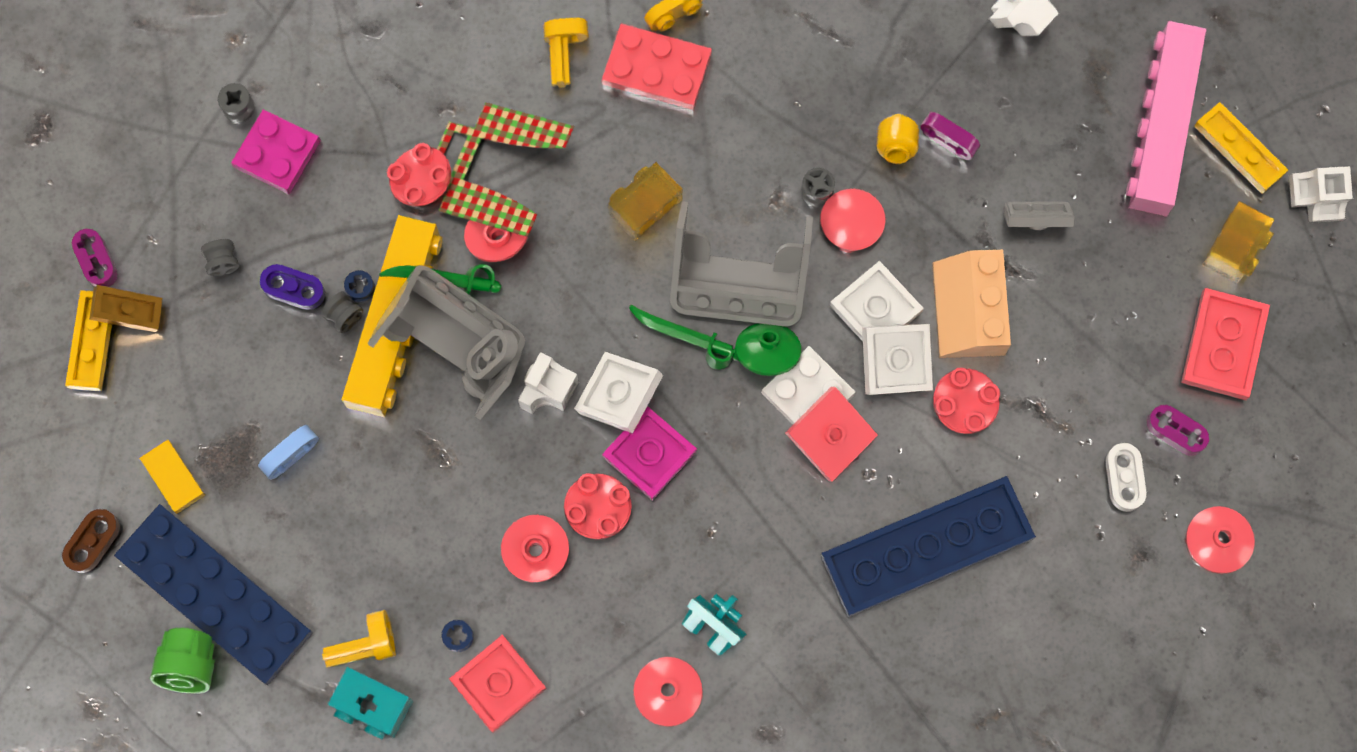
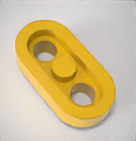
[644,0,703,32]

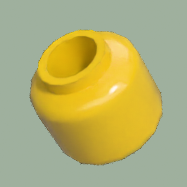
[877,114,919,164]

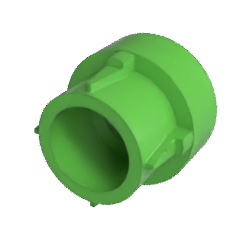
[150,628,214,694]

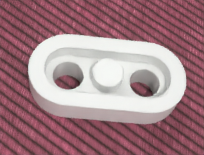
[1105,443,1147,512]

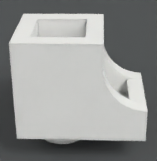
[989,0,1059,36]
[1289,166,1353,223]
[518,352,579,414]

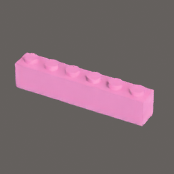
[1126,21,1206,216]

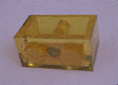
[608,162,683,241]
[1202,201,1274,284]

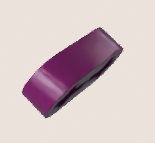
[920,112,980,160]
[72,228,117,287]
[1147,405,1209,456]

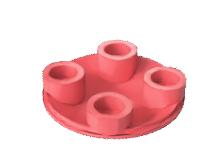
[387,143,451,206]
[820,189,885,253]
[933,368,1000,434]
[564,473,631,539]

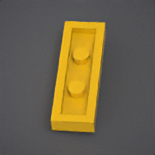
[1194,102,1288,194]
[65,290,112,391]

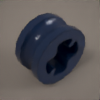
[344,270,375,303]
[441,620,474,653]

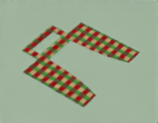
[437,102,574,237]

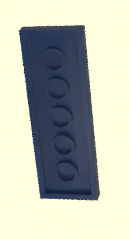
[821,476,1036,617]
[114,504,313,686]

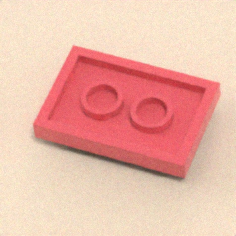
[602,24,712,110]
[1181,288,1270,400]

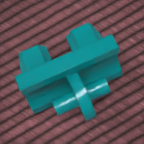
[682,594,747,656]

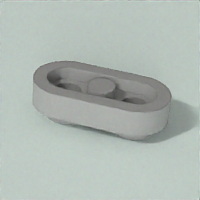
[467,329,518,380]

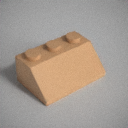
[932,249,1011,358]

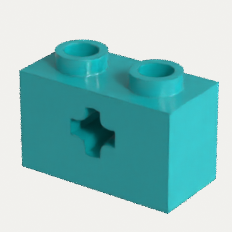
[328,667,413,740]

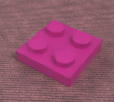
[231,109,321,194]
[602,406,697,501]

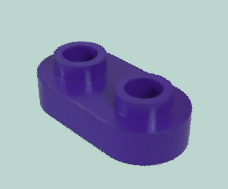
[260,264,325,310]

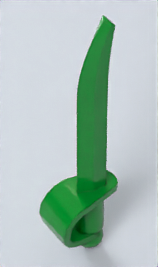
[379,264,502,295]
[629,305,739,370]

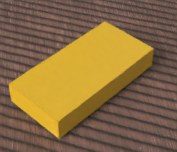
[140,440,205,514]

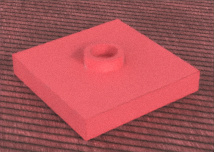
[785,386,878,482]

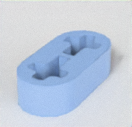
[258,425,319,480]

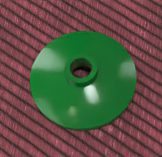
[735,323,801,376]

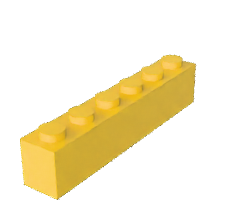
[341,215,443,417]

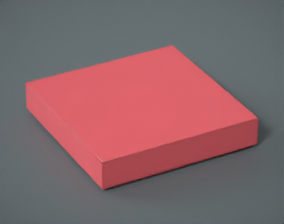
[449,634,546,733]

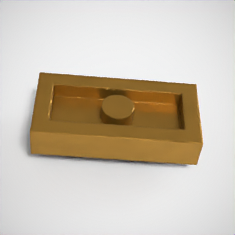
[89,285,163,332]

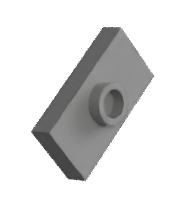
[1004,202,1075,230]

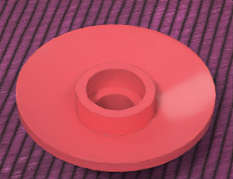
[464,220,528,262]
[1186,506,1255,574]
[501,515,569,583]
[634,657,702,727]

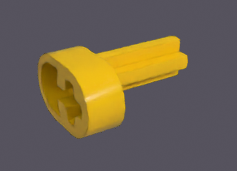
[543,18,588,88]
[322,610,396,668]

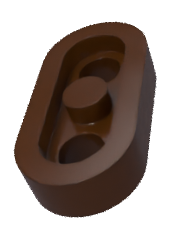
[62,509,120,573]

